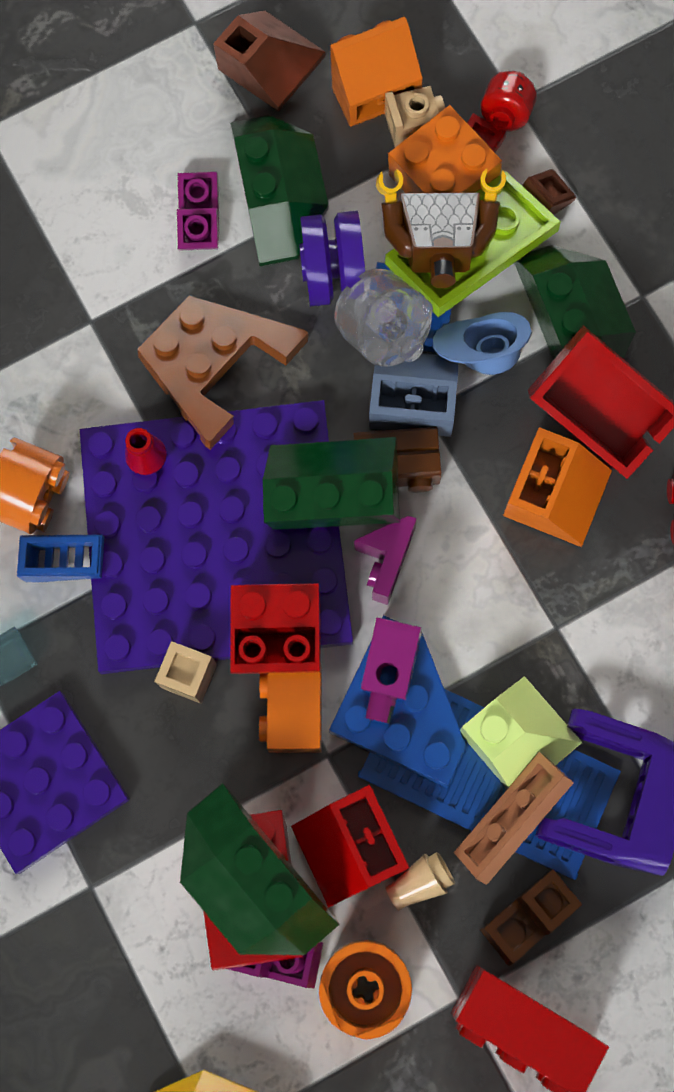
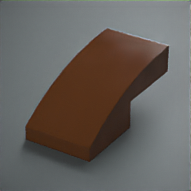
[480,869,582,966]

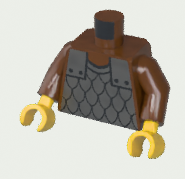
[376,169,506,288]

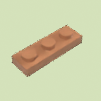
[454,752,574,885]

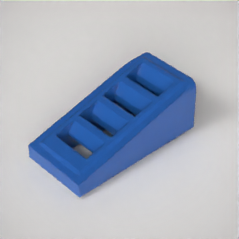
[17,535,104,582]

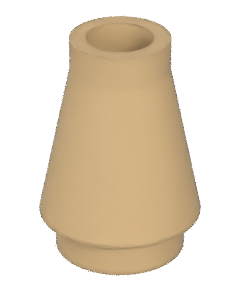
[385,852,455,911]

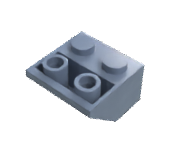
[369,349,458,437]

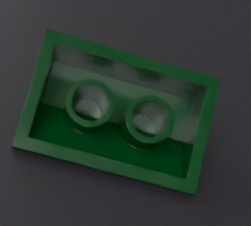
[263,437,400,530]

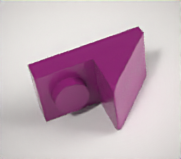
[354,516,417,605]

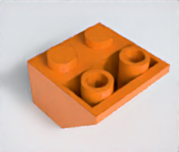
[330,16,423,127]
[503,427,612,547]

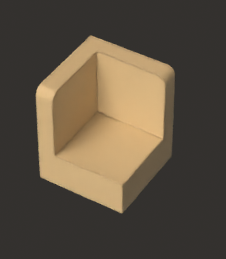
[154,641,217,704]

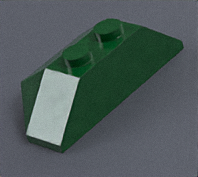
[230,115,329,266]
[514,245,636,360]
[180,783,340,955]

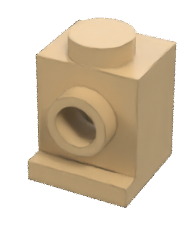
[385,86,445,147]

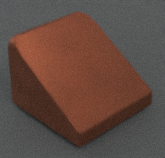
[522,169,577,215]

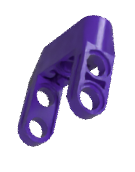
[535,709,674,876]

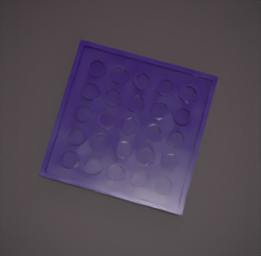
[79,400,353,674]

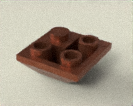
[213,11,326,111]

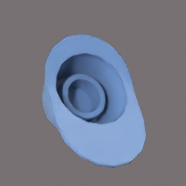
[433,312,532,375]

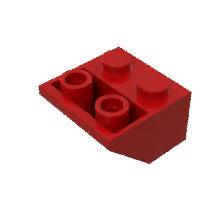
[230,583,321,674]
[291,785,409,908]

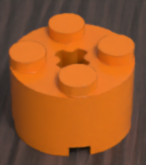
[0,437,70,534]
[319,940,412,1039]

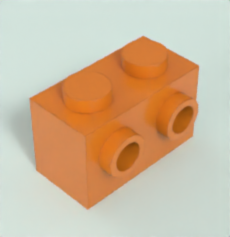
[259,661,322,753]

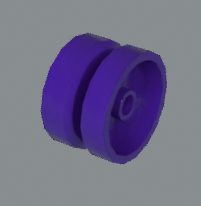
[299,211,367,307]

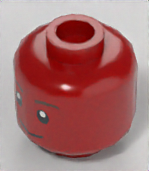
[481,71,537,132]

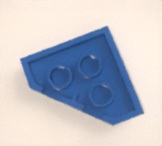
[329,615,466,788]

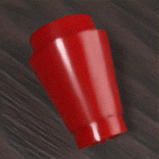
[125,428,167,475]

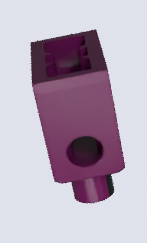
[361,617,422,724]

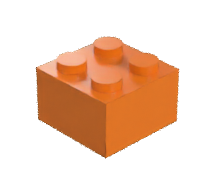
[388,105,502,193]

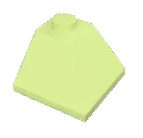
[460,676,582,789]

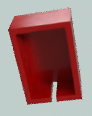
[528,325,674,479]
[451,965,609,1092]

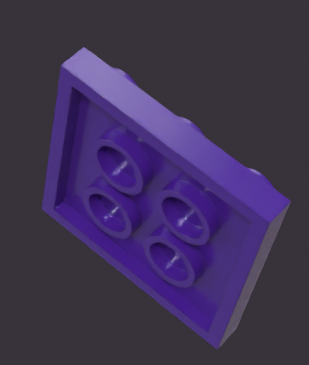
[0,691,130,874]

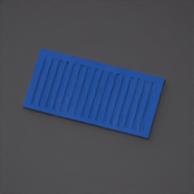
[358,689,621,880]

